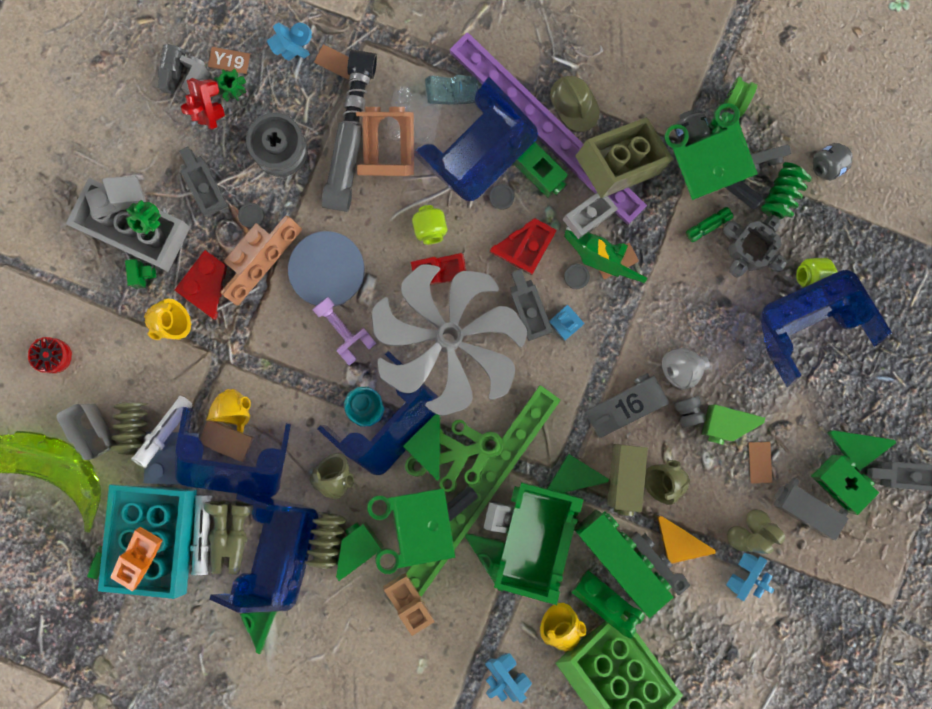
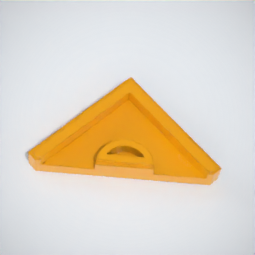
[657,515,716,563]

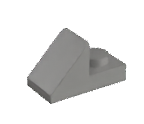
[84,176,146,219]
[563,193,618,239]
[484,501,515,533]

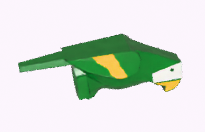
[564,227,647,283]

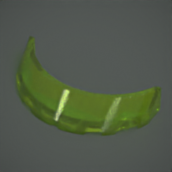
[0,431,101,533]

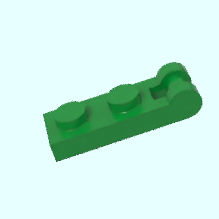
[571,570,645,638]

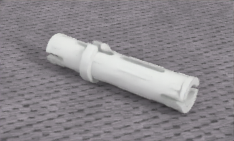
[131,396,193,468]
[190,495,212,575]

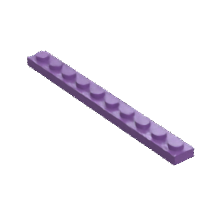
[450,32,647,225]

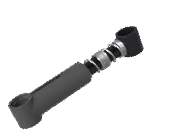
[322,49,377,212]

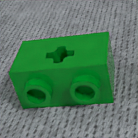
[811,455,879,515]

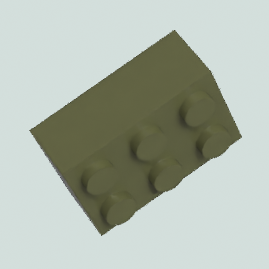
[575,117,673,198]

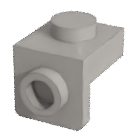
[179,55,210,95]

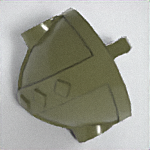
[310,453,354,500]
[644,460,690,505]

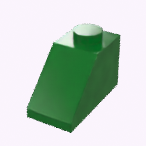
[336,522,384,581]

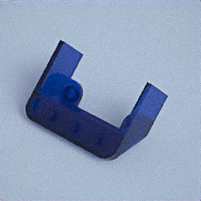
[760,270,892,387]
[317,351,439,475]
[175,407,291,498]
[209,494,318,613]

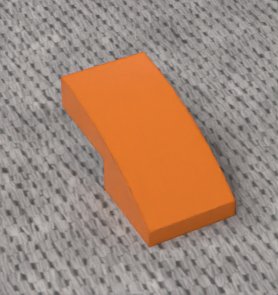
[110,527,163,591]

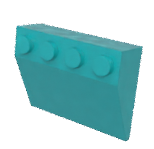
[98,484,197,599]

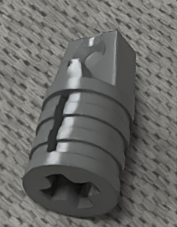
[158,44,186,94]

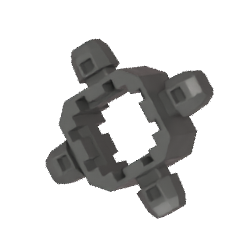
[722,215,787,278]

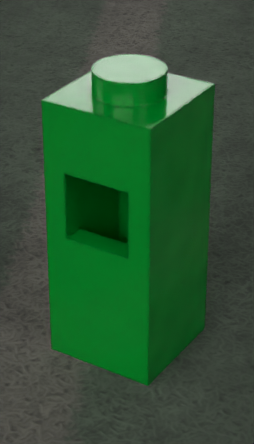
[506,132,568,198]

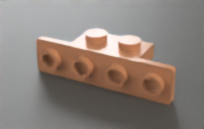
[221,215,302,305]

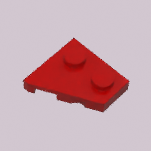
[490,218,557,275]
[174,250,227,320]

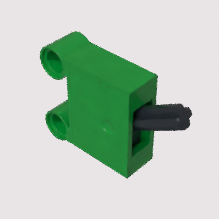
[664,103,763,209]
[367,486,478,574]

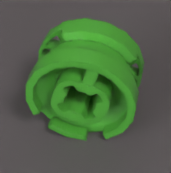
[723,76,758,117]

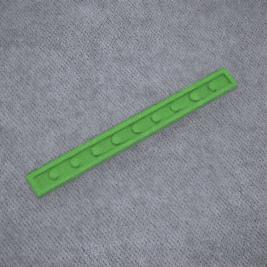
[406,385,561,597]

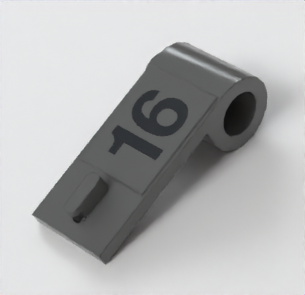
[585,373,669,439]

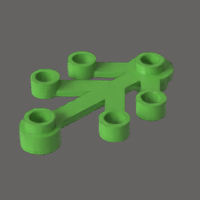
[405,420,503,493]

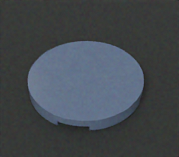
[288,231,365,307]

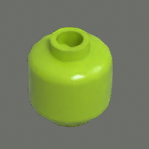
[412,205,448,245]
[796,258,838,291]

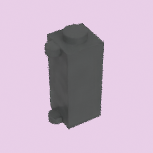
[773,478,849,541]

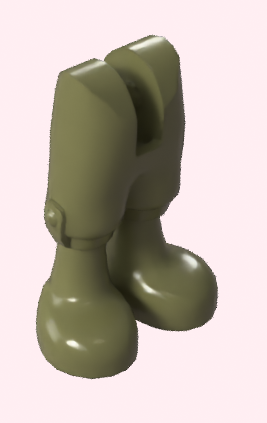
[204,500,254,575]
[727,509,785,554]

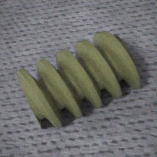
[111,402,148,455]
[305,512,346,569]

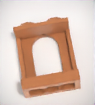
[356,107,414,176]

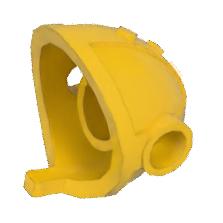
[144,298,191,340]
[206,389,251,433]
[540,603,586,651]

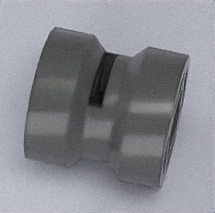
[674,396,707,428]

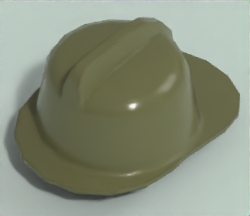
[550,76,600,132]

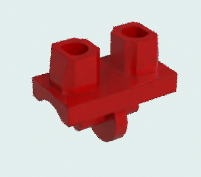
[180,78,225,130]

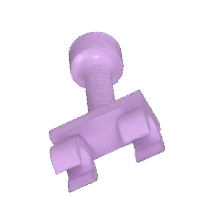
[312,297,376,366]

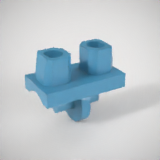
[267,22,312,61]
[726,553,775,601]
[485,653,532,703]

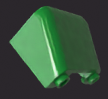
[491,482,584,605]

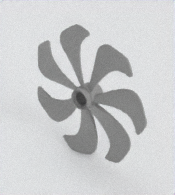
[372,265,527,416]

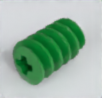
[761,162,812,220]

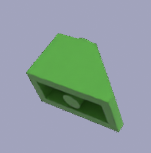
[701,405,765,445]

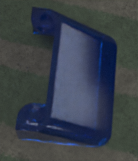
[414,77,538,201]

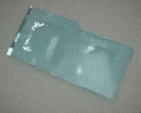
[425,75,480,105]

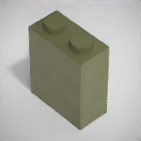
[607,444,648,516]

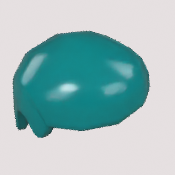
[344,387,385,427]

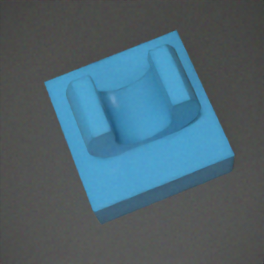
[549,305,585,341]

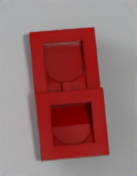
[411,253,467,285]

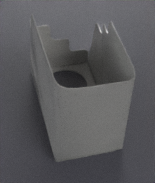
[56,404,117,460]

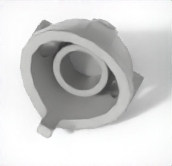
[662,347,710,390]

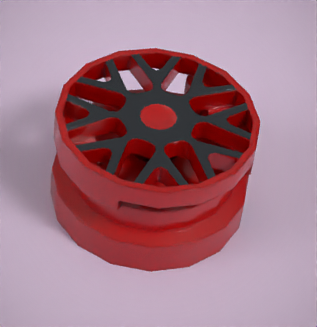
[28,337,72,374]

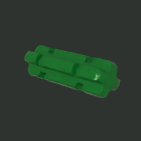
[686,207,734,242]

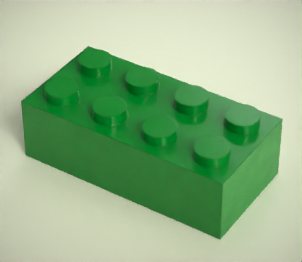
[574,509,674,619]

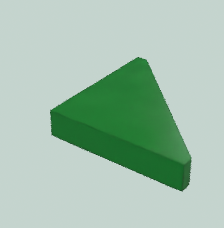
[403,414,441,481]
[827,430,896,471]
[547,454,609,493]
[465,533,505,591]
[231,590,279,654]

